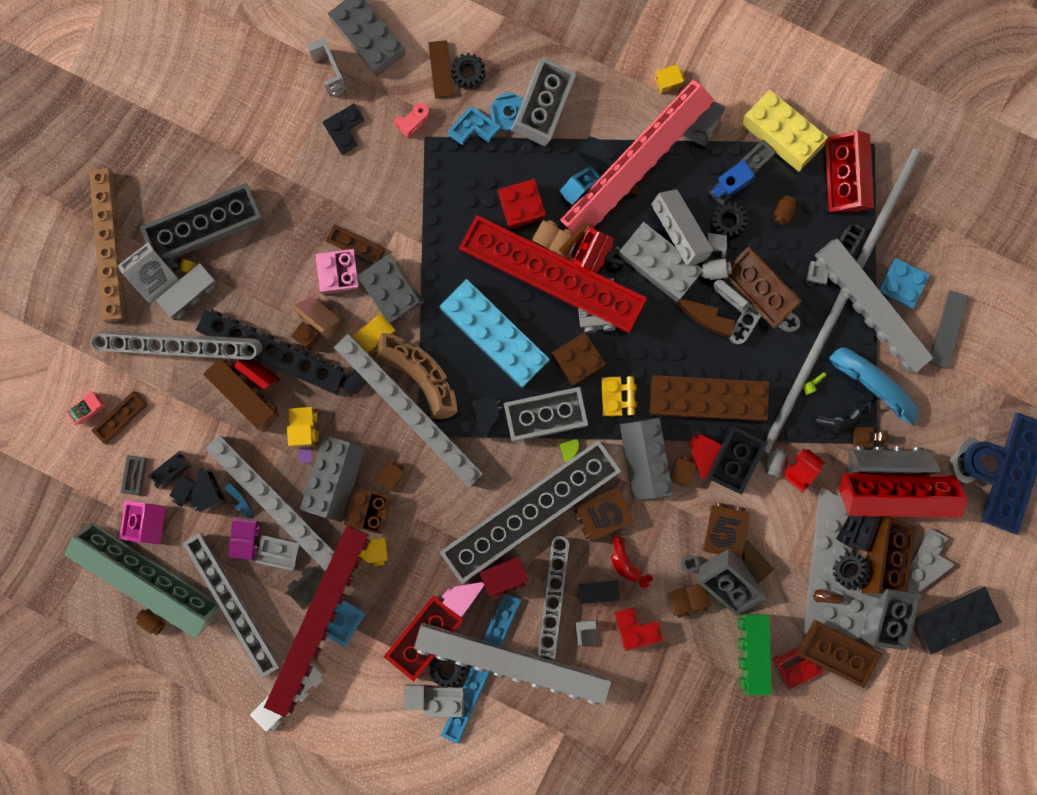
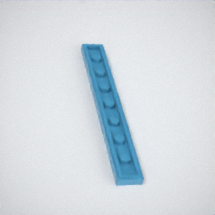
[441,594,522,744]

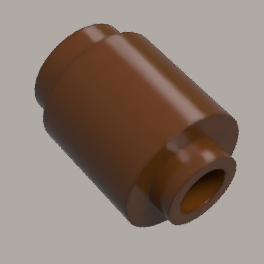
[773,196,798,226]
[136,608,166,636]

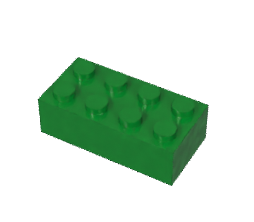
[737,613,772,695]

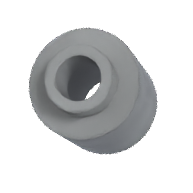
[703,259,732,280]
[765,448,788,478]

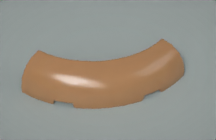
[375,333,457,419]

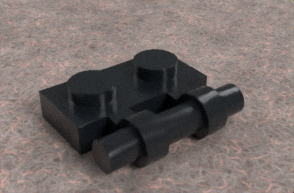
[840,516,882,552]

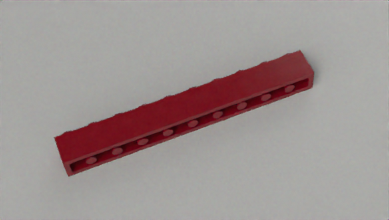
[263,525,371,717]

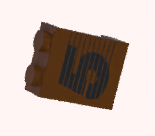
[573,487,634,541]
[701,502,750,559]

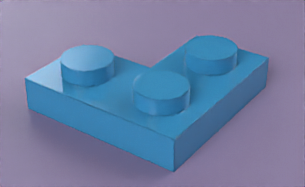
[447,105,501,145]

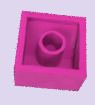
[119,501,166,544]

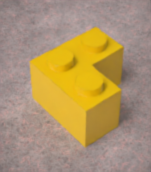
[287,407,319,448]

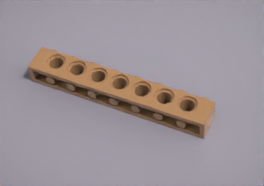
[89,168,127,323]

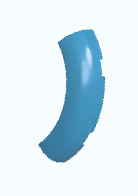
[829,347,919,426]

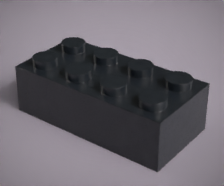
[913,586,1002,654]

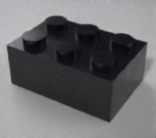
[706,424,768,495]

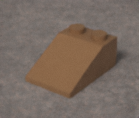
[292,296,343,340]

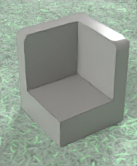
[575,620,597,646]
[404,684,425,710]

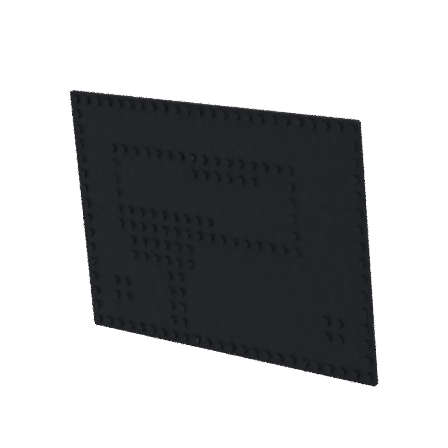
[418,137,877,444]

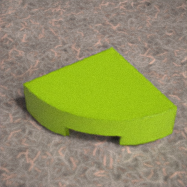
[559,439,579,463]

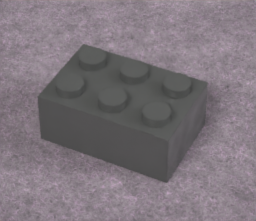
[357,254,425,324]

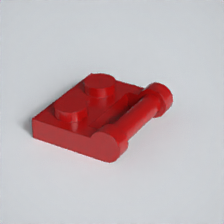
[773,647,823,690]

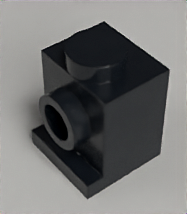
[169,476,195,507]

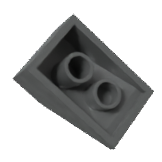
[698,549,767,616]
[862,589,922,650]

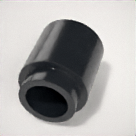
[341,369,368,396]

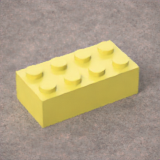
[742,90,828,172]

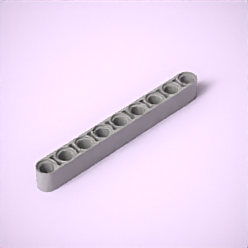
[91,330,262,359]

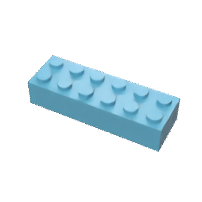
[440,279,550,389]

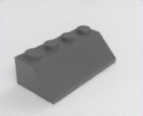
[620,417,673,500]

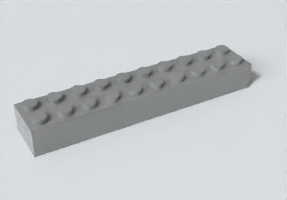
[439,440,621,584]

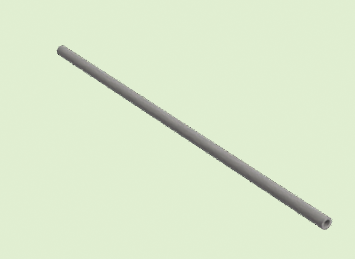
[764,149,922,454]

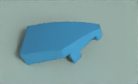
[224,483,253,518]

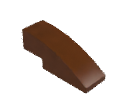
[678,299,735,338]

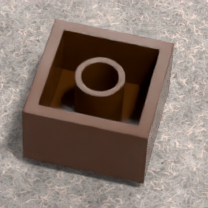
[552,332,606,387]

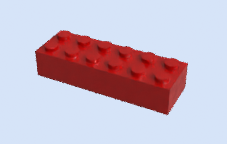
[839,473,968,518]

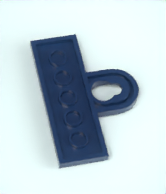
[964,413,1037,535]

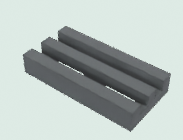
[120,455,147,496]

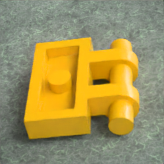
[601,377,637,416]

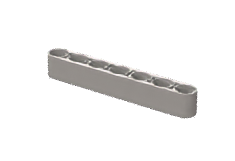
[537,536,569,661]

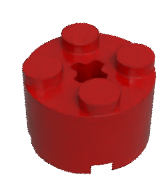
[783,448,827,493]

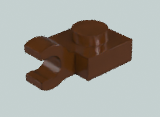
[853,427,888,447]

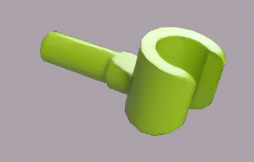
[803,372,826,395]

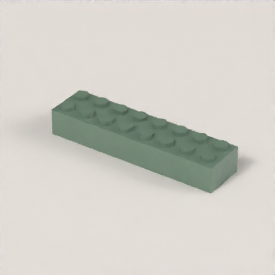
[64,522,220,638]

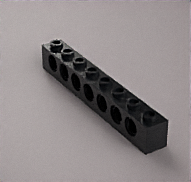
[196,309,346,396]

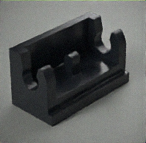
[148,451,192,490]

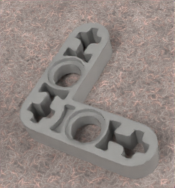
[729,305,800,345]

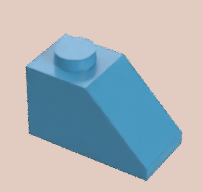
[560,166,601,205]

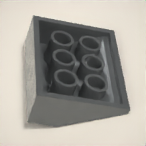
[848,446,940,474]

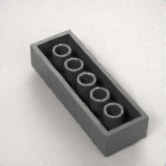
[140,183,265,261]

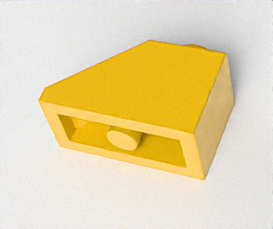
[360,538,389,566]

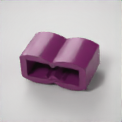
[229,519,261,560]

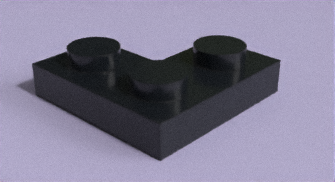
[322,103,365,155]

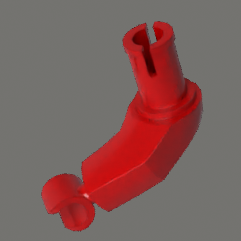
[611,537,653,588]

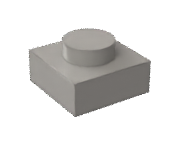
[806,261,829,285]

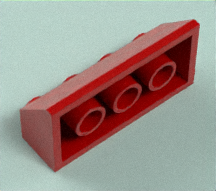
[825,130,874,213]

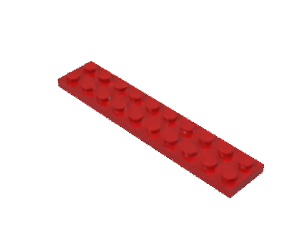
[459,215,647,333]

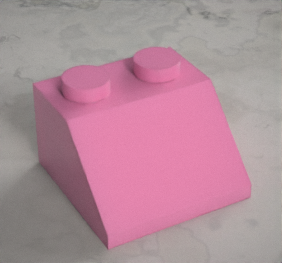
[442,582,484,617]

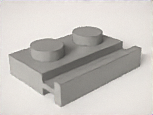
[255,535,300,571]
[424,688,464,717]

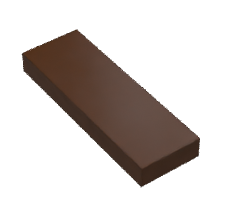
[428,40,453,98]
[326,224,385,265]
[91,391,148,445]

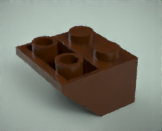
[343,487,391,534]

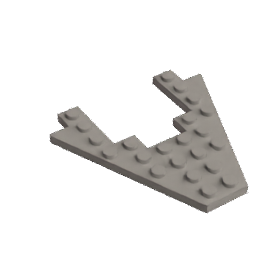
[803,487,954,640]

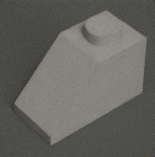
[701,233,727,278]

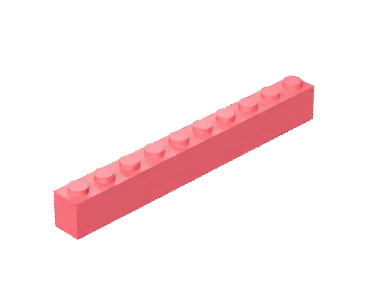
[560,80,714,233]

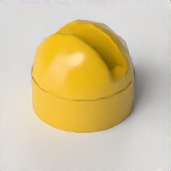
[180,259,197,274]

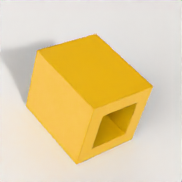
[655,64,685,94]

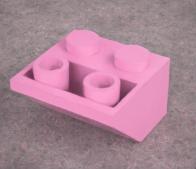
[316,249,359,295]

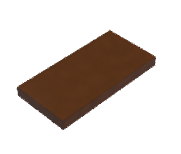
[727,246,803,329]
[796,619,882,688]

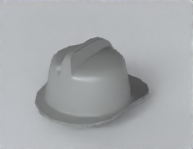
[949,438,984,483]

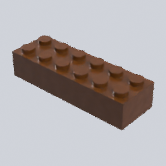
[649,375,769,422]

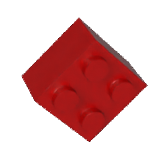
[498,179,546,230]

